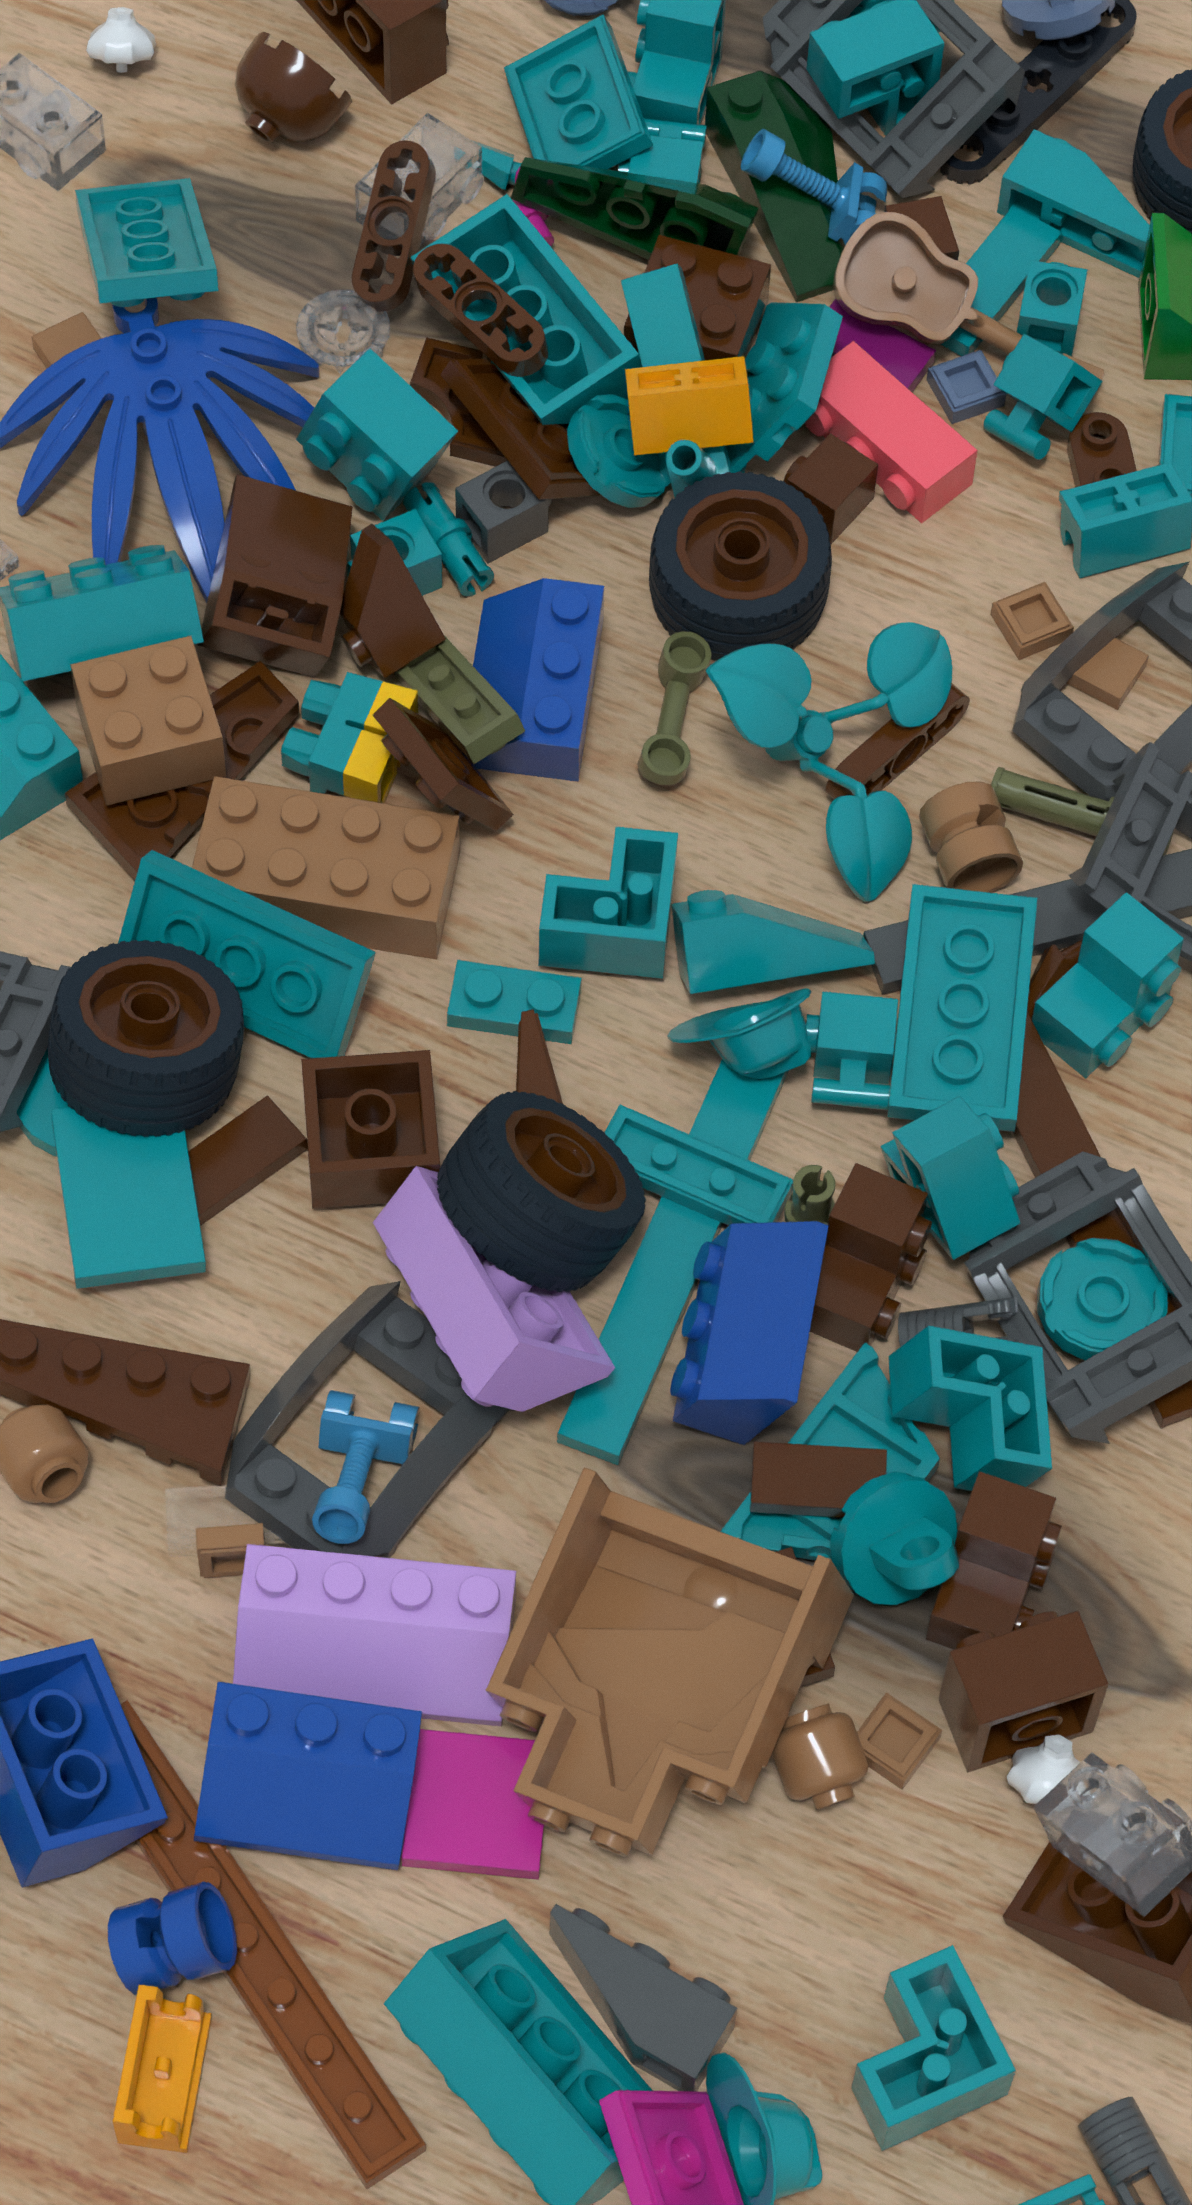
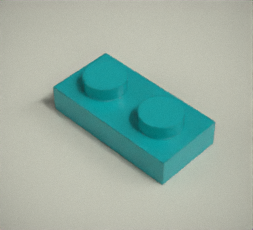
[447,960,582,1044]

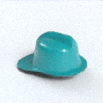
[667,988,811,1079]
[706,2052,823,2205]

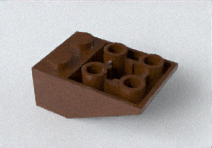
[198,474,353,677]

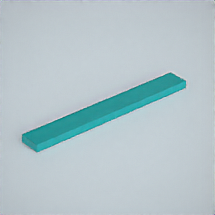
[557,1059,788,1465]

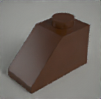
[340,524,446,678]

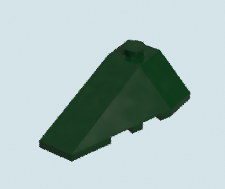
[705,71,845,303]
[511,157,759,260]

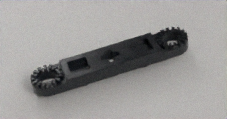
[940,0,1137,185]

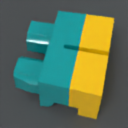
[281,672,418,803]

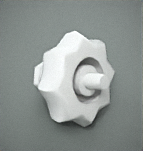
[86,7,156,73]
[1007,1735,1090,1812]

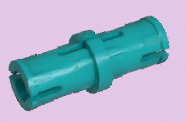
[403,482,494,597]

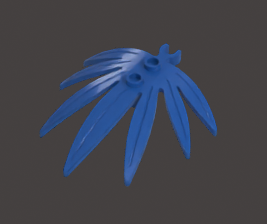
[0,298,319,603]

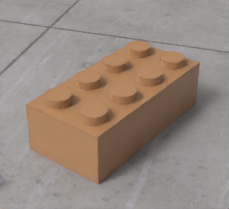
[192,776,460,960]

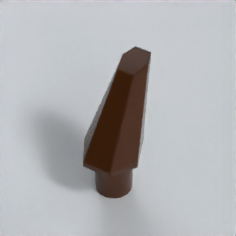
[1027,940,1082,1020]

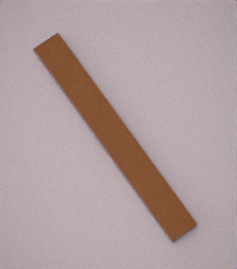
[121,1700,426,2189]

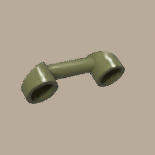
[637,631,711,785]

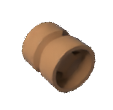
[919,781,1023,893]

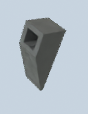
[549,1904,737,2092]

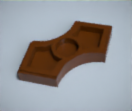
[410,337,508,467]

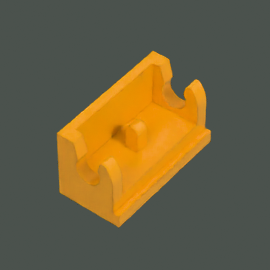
[625,356,754,456]
[113,1984,212,2153]

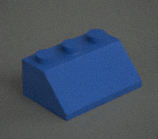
[473,578,604,782]
[670,1221,829,1445]
[0,1638,168,1888]
[193,1682,422,1870]

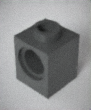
[455,461,552,564]

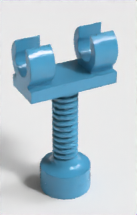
[741,129,887,245]
[312,1390,420,1544]

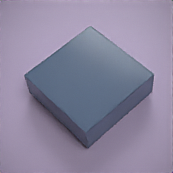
[927,350,1006,424]

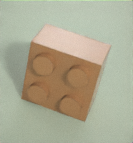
[70,636,226,806]

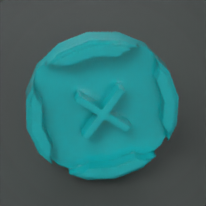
[830,1472,959,1605]

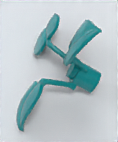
[706,622,953,902]

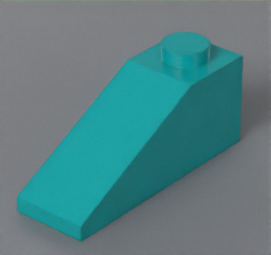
[997,129,1150,278]
[671,890,875,994]

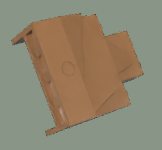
[485,1467,854,1857]

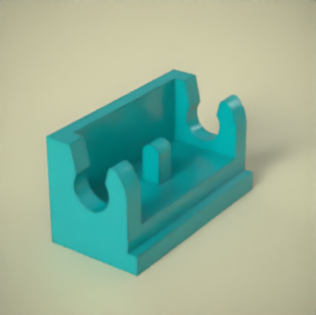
[1059,462,1192,578]

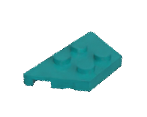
[726,302,843,473]
[721,1343,940,1560]

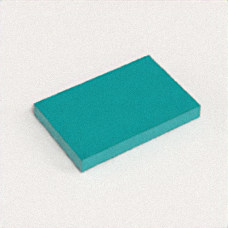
[504,14,653,169]
[51,1107,206,1289]

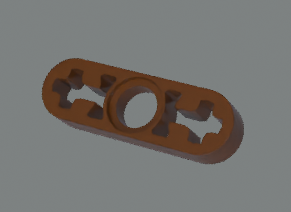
[352,140,436,311]
[413,244,548,377]
[825,683,970,799]

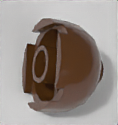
[235,32,352,143]

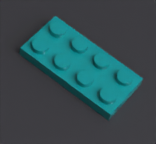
[75,178,219,307]
[118,850,376,1058]
[887,884,1038,1132]

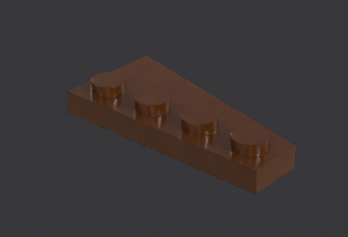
[65,661,299,880]
[0,1319,250,1486]

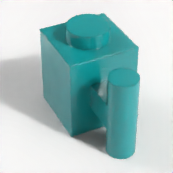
[618,118,707,184]
[984,334,1103,460]
[806,991,898,1110]

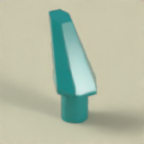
[458,137,522,190]

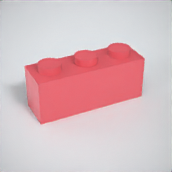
[804,341,978,524]

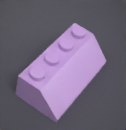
[373,1166,615,1412]
[233,1544,516,1726]

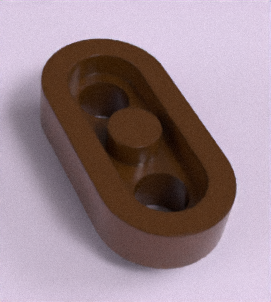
[1067,412,1137,487]

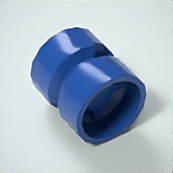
[108,1882,237,1995]

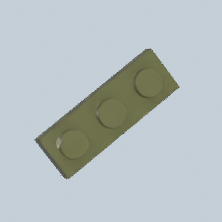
[394,635,525,764]

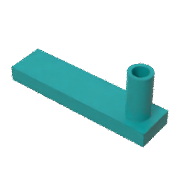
[621,263,733,497]

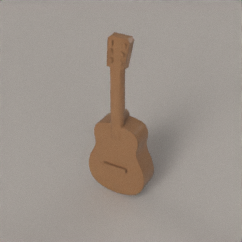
[833,212,1105,380]

